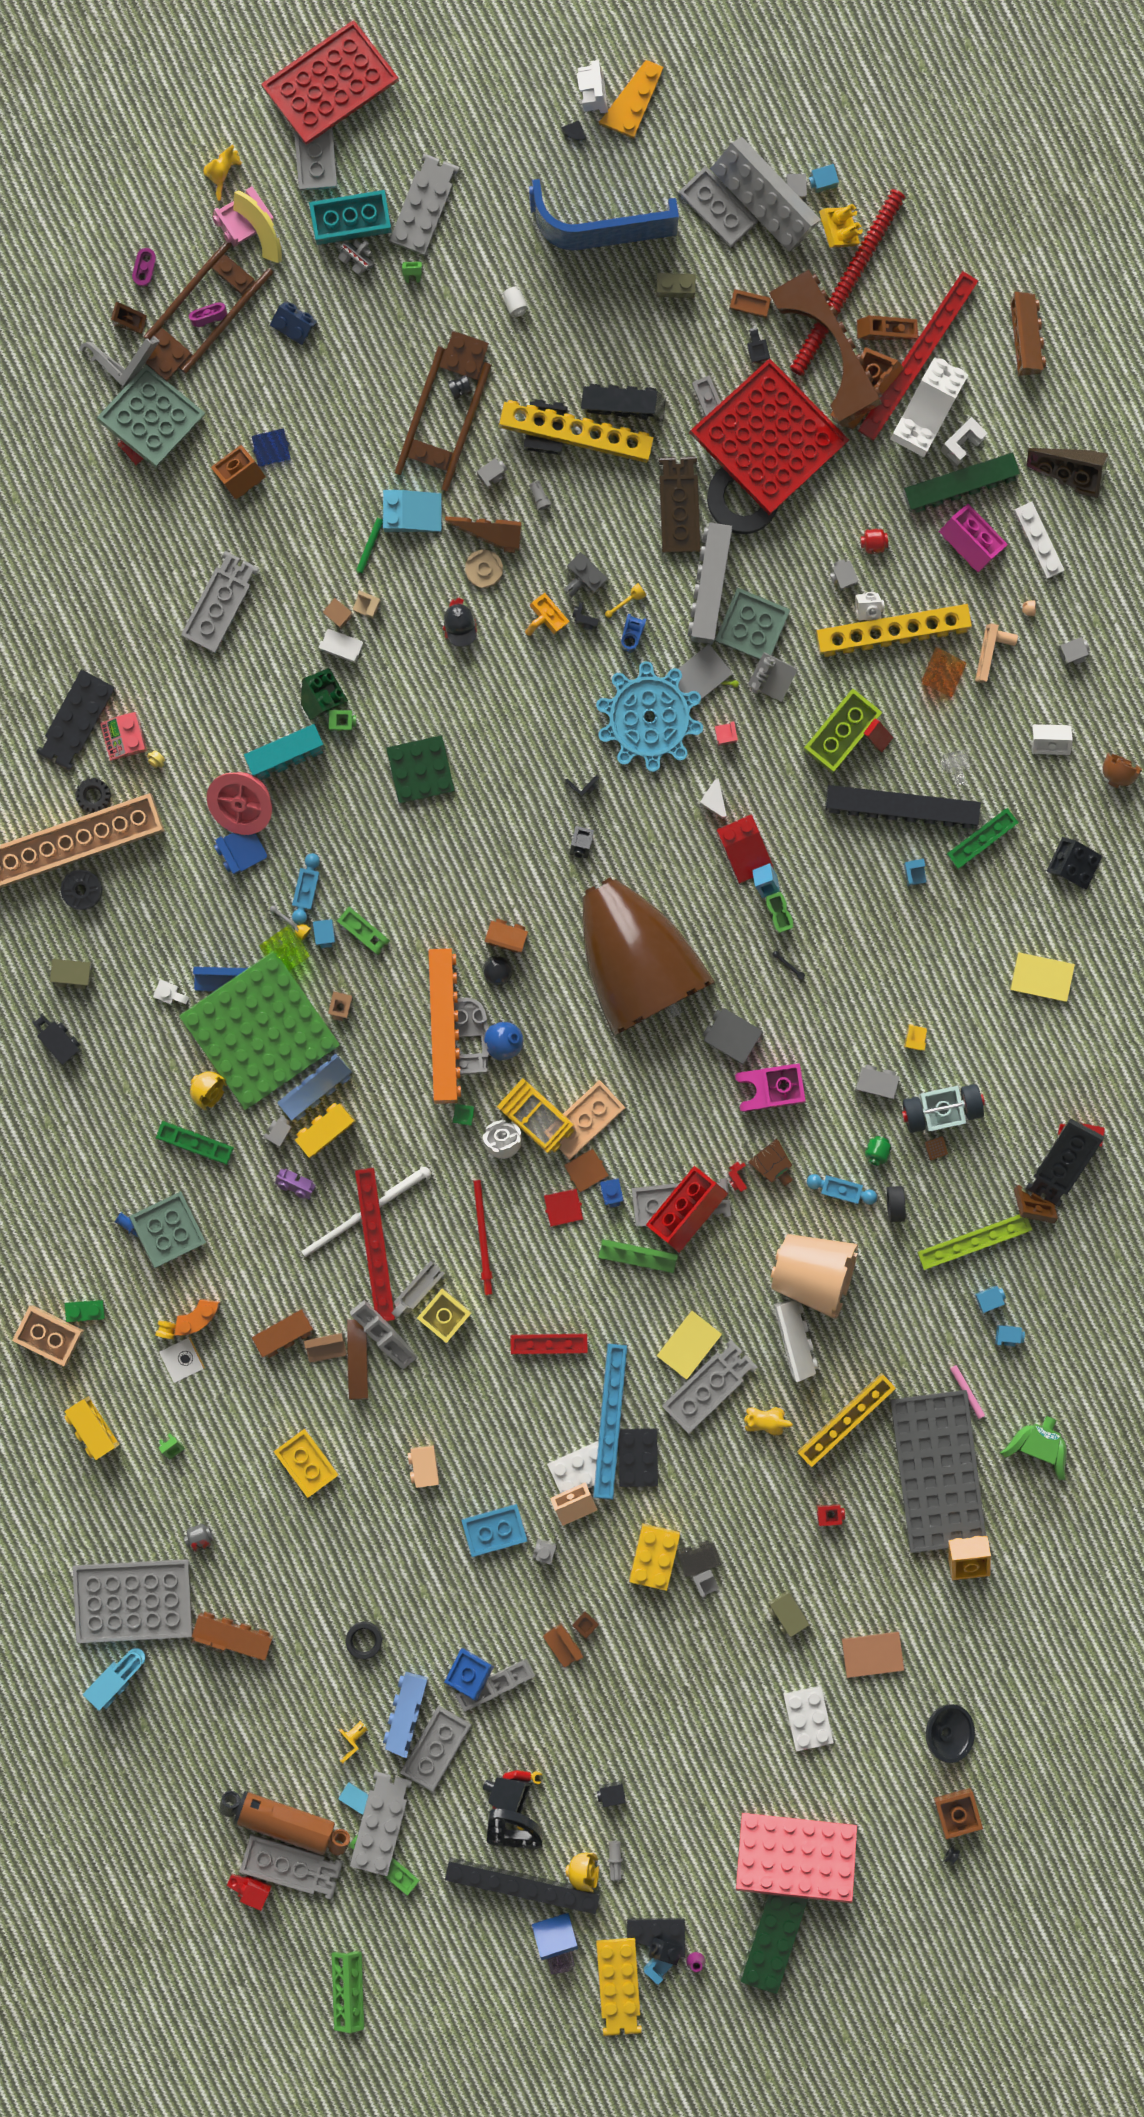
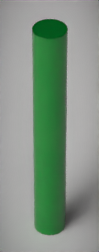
[356,518,383,574]

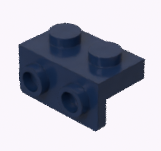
[270,302,317,345]

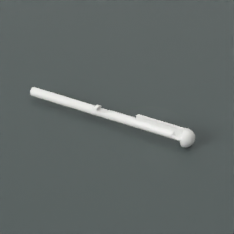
[301,1167,431,1257]

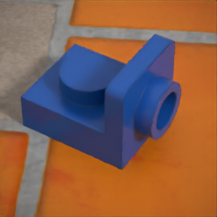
[600,1178,624,1208]

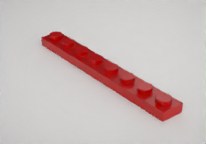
[355,1167,395,1321]

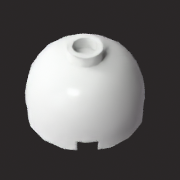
[483,1120,522,1159]

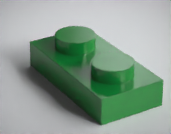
[65,1300,105,1322]

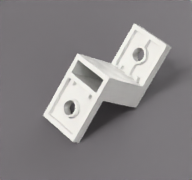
[890,357,968,457]

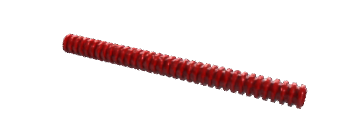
[789,189,906,376]

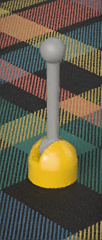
[270,905,311,941]

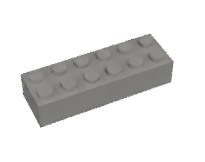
[710,137,821,252]
[687,522,732,645]

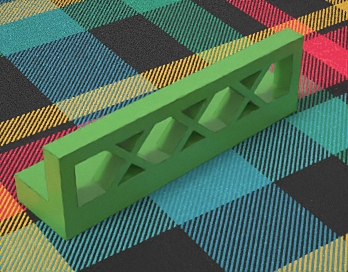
[598,1239,678,1273]
[332,1951,364,2033]

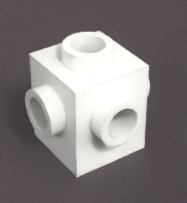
[855,592,884,621]

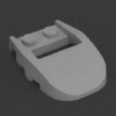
[454,998,489,1075]

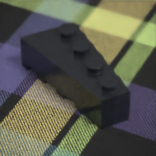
[581,384,666,422]

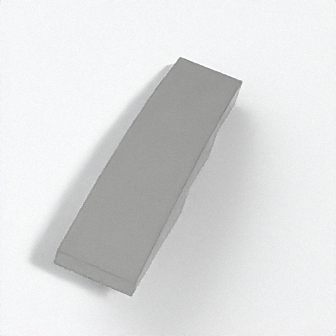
[350,1300,417,1369]
[455,1658,535,1712]

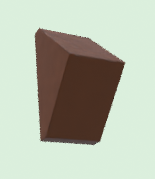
[111,302,147,333]

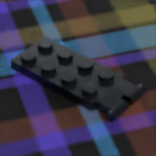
[36,669,116,771]
[1025,1118,1104,1207]

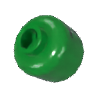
[864,1136,892,1166]

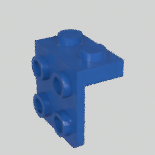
[214,833,267,875]

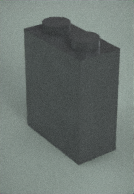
[702,1007,763,1064]

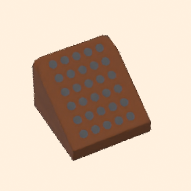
[923,1136,948,1160]

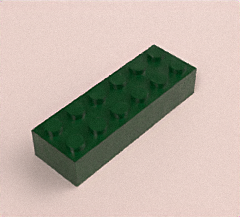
[739,1894,808,1994]

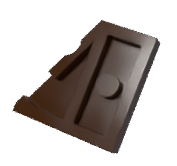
[1014,1185,1058,1224]

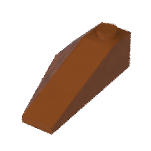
[445,516,522,553]

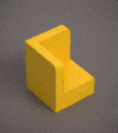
[904,1024,927,1051]

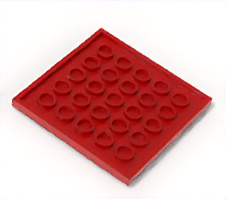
[689,358,849,515]

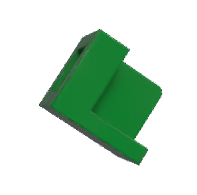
[452,1104,475,1126]

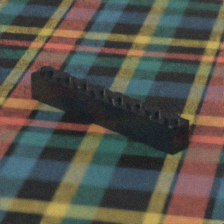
[825,785,981,829]
[445,1857,600,1914]

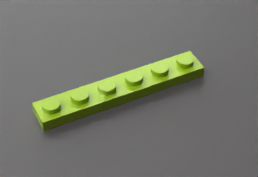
[917,1214,1032,1270]

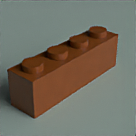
[192,1611,273,1661]

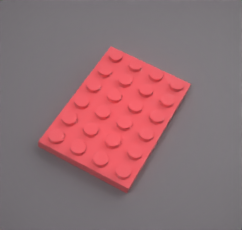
[736,1813,857,1903]

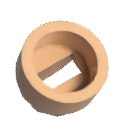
[1022,601,1036,616]

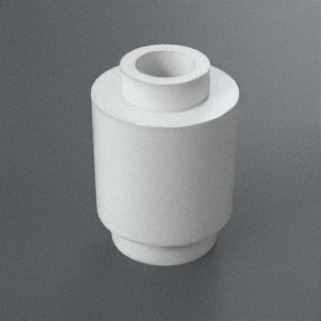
[503,286,528,317]

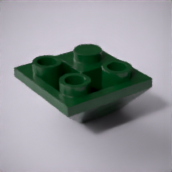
[301,668,348,721]

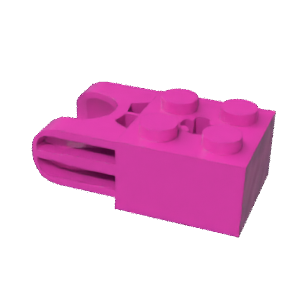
[735,1063,806,1112]

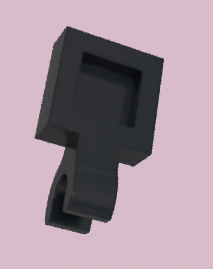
[747,327,770,363]

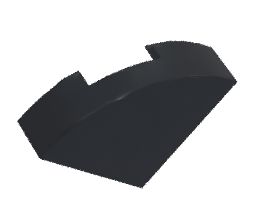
[561,120,586,141]

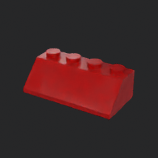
[646,1165,728,1253]

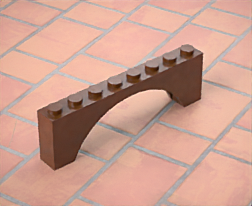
[769,270,882,426]

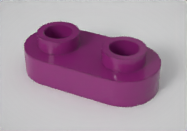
[132,248,157,287]
[189,302,227,327]

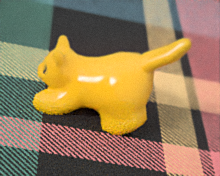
[203,144,242,201]
[744,1407,793,1436]

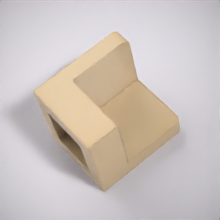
[353,590,381,619]

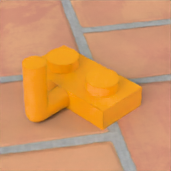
[525,593,570,636]

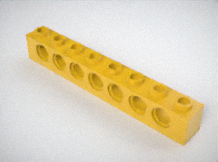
[498,400,654,463]
[815,604,972,657]

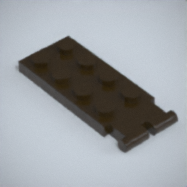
[659,456,701,553]

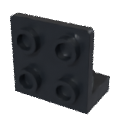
[1047,837,1102,890]

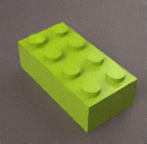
[803,688,882,774]

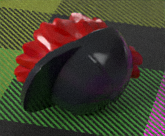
[443,597,477,647]

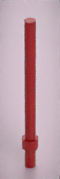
[473,1180,493,1295]

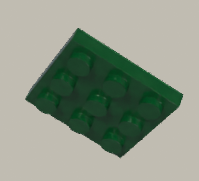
[386,735,455,804]

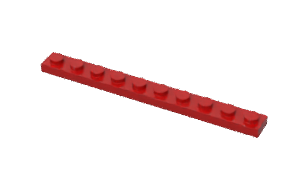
[858,271,978,441]

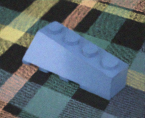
[277,1054,352,1121]
[383,1672,428,1758]

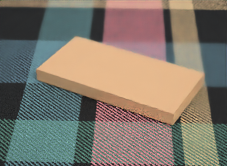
[544,1080,625,1160]

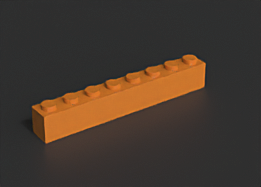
[429,948,461,1104]

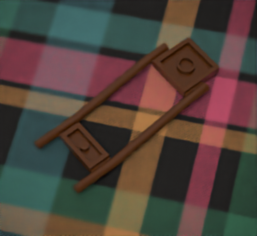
[143,241,274,381]
[394,331,492,492]

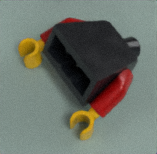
[483,1770,542,1830]

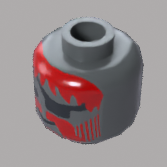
[184,1524,214,1552]

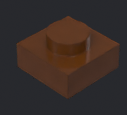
[572,1611,599,1638]

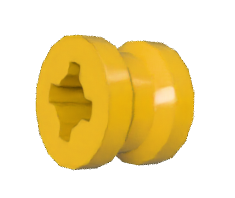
[155,1320,176,1339]

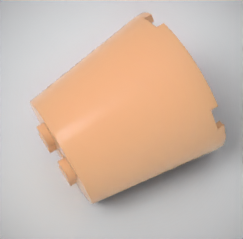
[771,1234,858,1319]

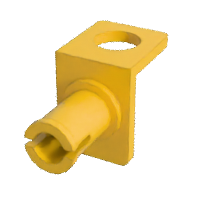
[338,1721,368,1764]

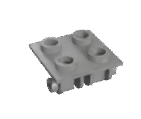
[748,652,798,702]

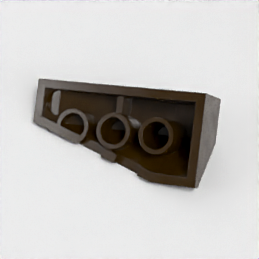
[1026,448,1108,498]

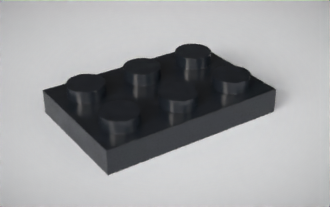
[619,1428,658,1487]

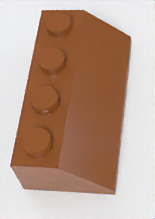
[1010,292,1046,376]

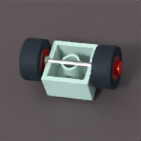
[902,1084,985,1133]

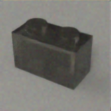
[677,1539,722,1577]

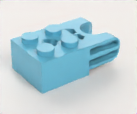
[82,1648,146,1710]

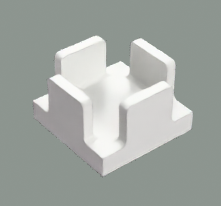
[577,60,608,113]

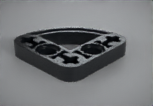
[487,1809,543,1849]

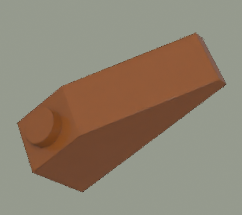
[857,315,918,340]

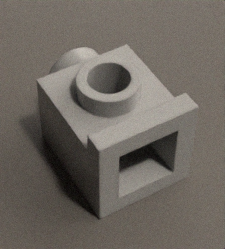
[477,458,507,490]
[263,1116,293,1147]
[532,1538,556,1565]

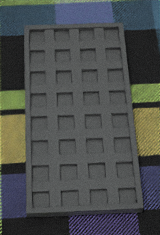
[890,1390,986,1553]

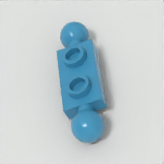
[292,853,320,924]
[807,1174,877,1205]

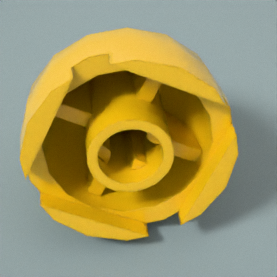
[190,1071,227,1111]
[566,1853,599,1892]

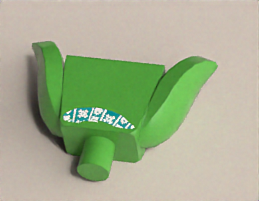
[1000,1416,1067,1480]

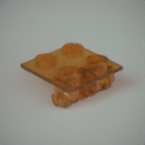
[921,647,967,698]

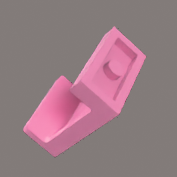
[212,186,273,247]

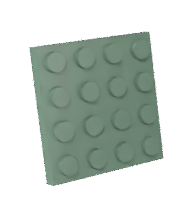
[97,365,205,468]

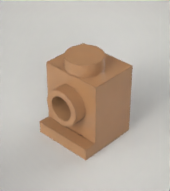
[328,991,353,1021]

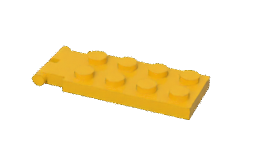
[596,1938,642,2036]

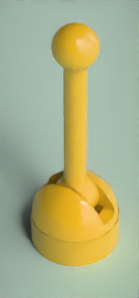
[605,583,647,618]

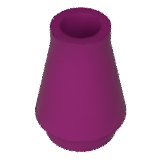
[686,1952,706,1972]

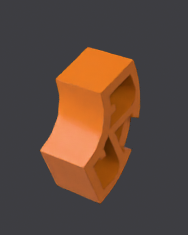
[174,1299,220,1335]

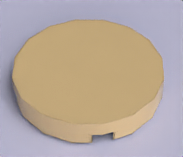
[465,550,503,588]

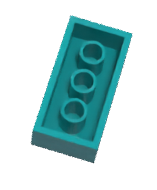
[309,190,392,245]
[244,724,326,781]

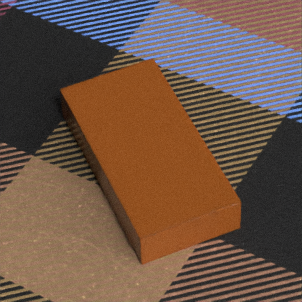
[729,289,771,318]

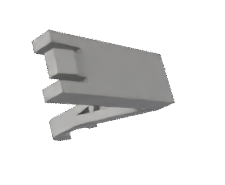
[79,336,160,386]
[392,1261,445,1318]

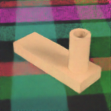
[975,623,1018,683]

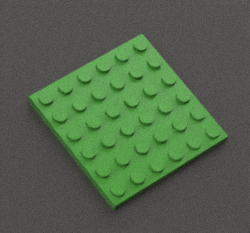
[179,950,340,1110]

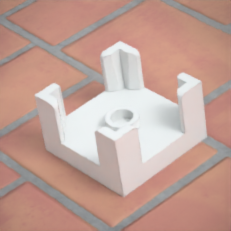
[941,417,988,467]

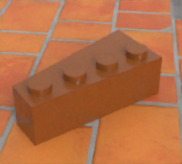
[831,347,904,430]

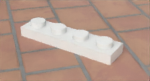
[1014,502,1065,580]

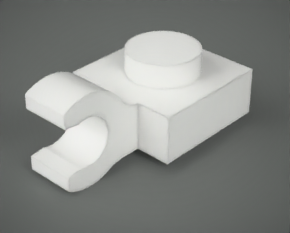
[153,979,189,1005]

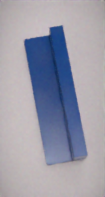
[193,967,248,991]

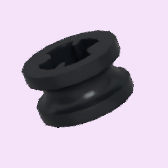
[943,1846,960,1866]

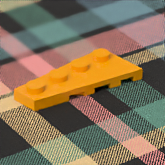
[599,60,664,139]

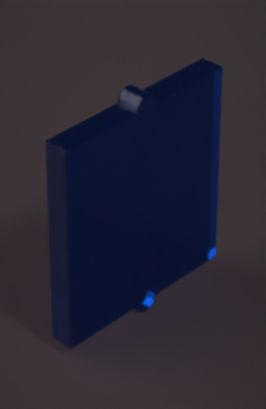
[251,428,291,467]

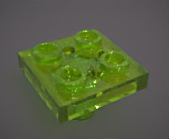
[258,924,312,971]

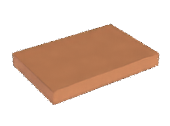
[842,1631,904,1678]

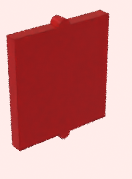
[544,1188,583,1227]

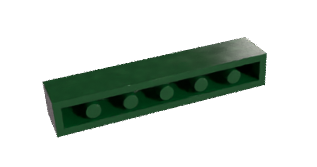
[902,452,1020,514]

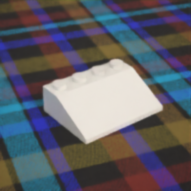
[773,1299,818,1382]

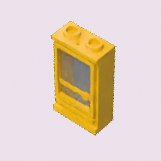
[497,1078,575,1154]

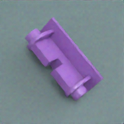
[275,1169,316,1199]

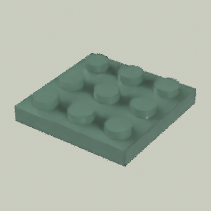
[715,587,790,660]
[129,1191,206,1268]

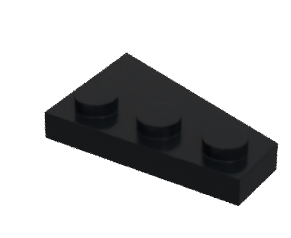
[627,1918,685,1958]

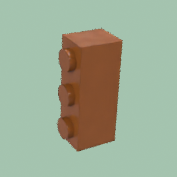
[251,1309,314,1359]

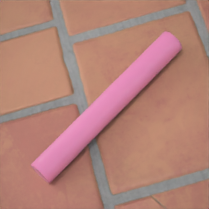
[950,1365,985,1419]

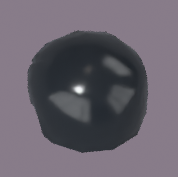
[482,955,512,986]

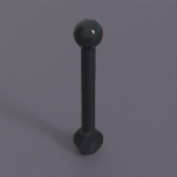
[772,951,805,979]

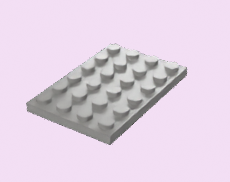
[73,1559,193,1643]

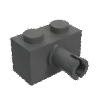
[563,552,608,598]

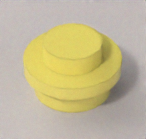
[147,751,165,768]

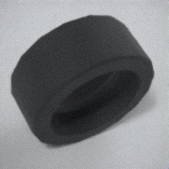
[887,1186,906,1223]
[345,1621,383,1660]

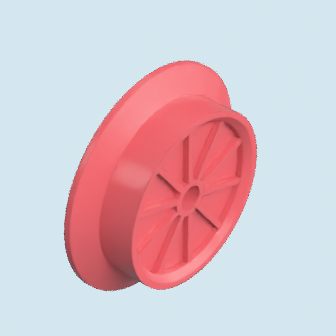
[207,772,272,835]

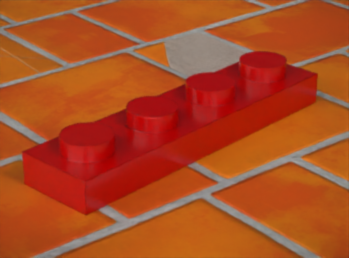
[510,1333,588,1354]

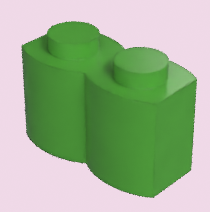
[765,892,793,934]

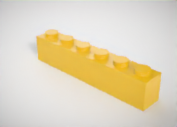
[797,1373,896,1467]

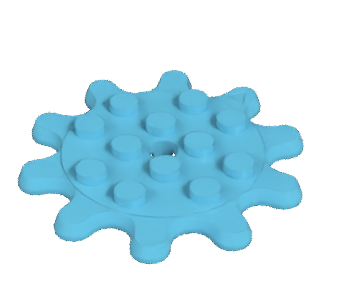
[596,661,703,772]

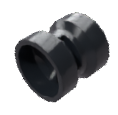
[448,375,472,400]

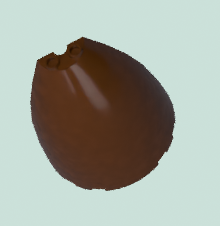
[582,877,715,1036]

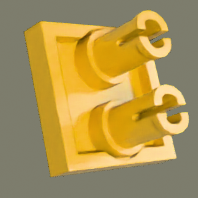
[819,204,863,248]

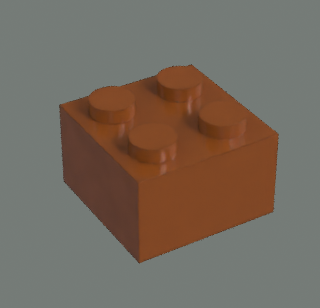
[933,1788,983,1839]

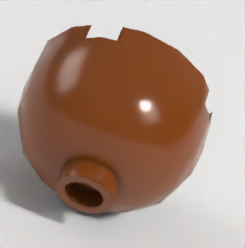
[1103,753,1142,788]

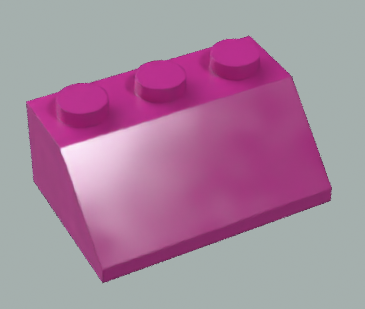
[938,504,1008,572]

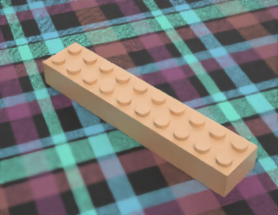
[0,793,165,888]

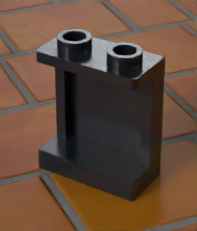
[524,399,568,455]

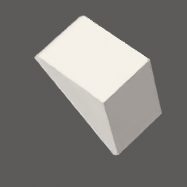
[700,779,726,819]

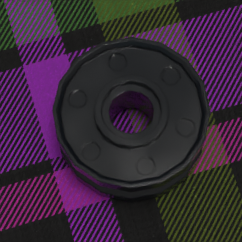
[60,869,103,910]

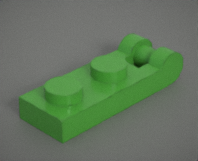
[337,907,390,955]

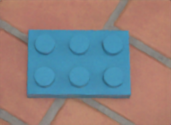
[461,1504,527,1557]

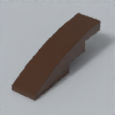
[347,1319,368,1400]

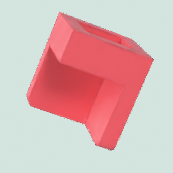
[715,721,738,746]

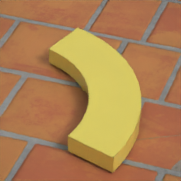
[233,191,282,263]

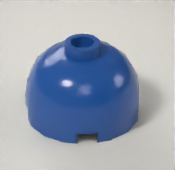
[484,1022,524,1061]

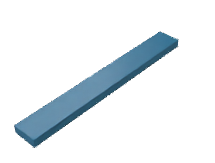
[593,1344,627,1499]

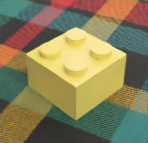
[417,1288,472,1343]

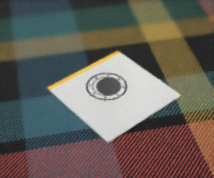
[159,1337,205,1383]

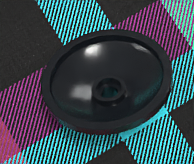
[926,1704,975,1763]

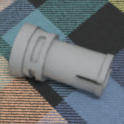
[529,480,552,511]

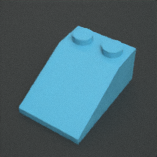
[383,490,442,532]

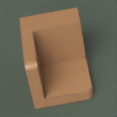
[323,598,353,629]

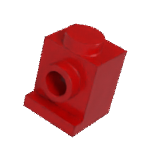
[816,1504,845,1526]

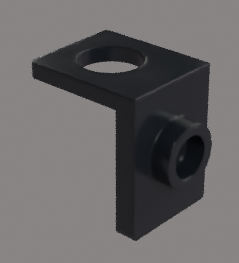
[565,775,599,798]

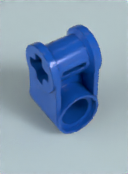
[621,613,647,653]

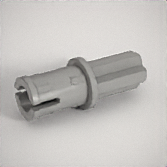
[608,1841,623,1881]

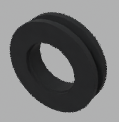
[707,467,778,534]

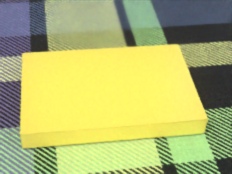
[1010,952,1075,1002]
[657,1310,722,1379]

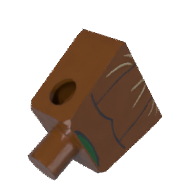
[748,1139,793,1187]

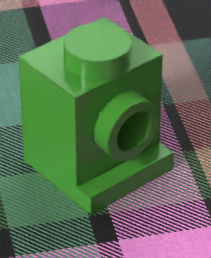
[329,710,357,731]

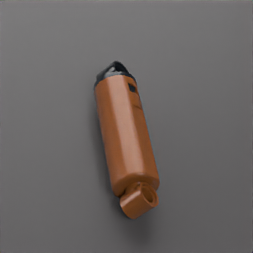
[219,1791,350,1855]

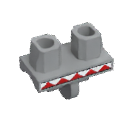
[338,240,375,275]

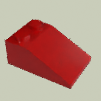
[716,814,774,884]

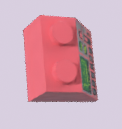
[100,712,147,761]

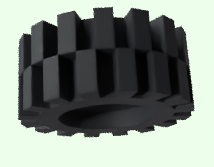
[75,778,112,813]

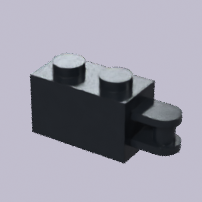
[32,1013,82,1065]

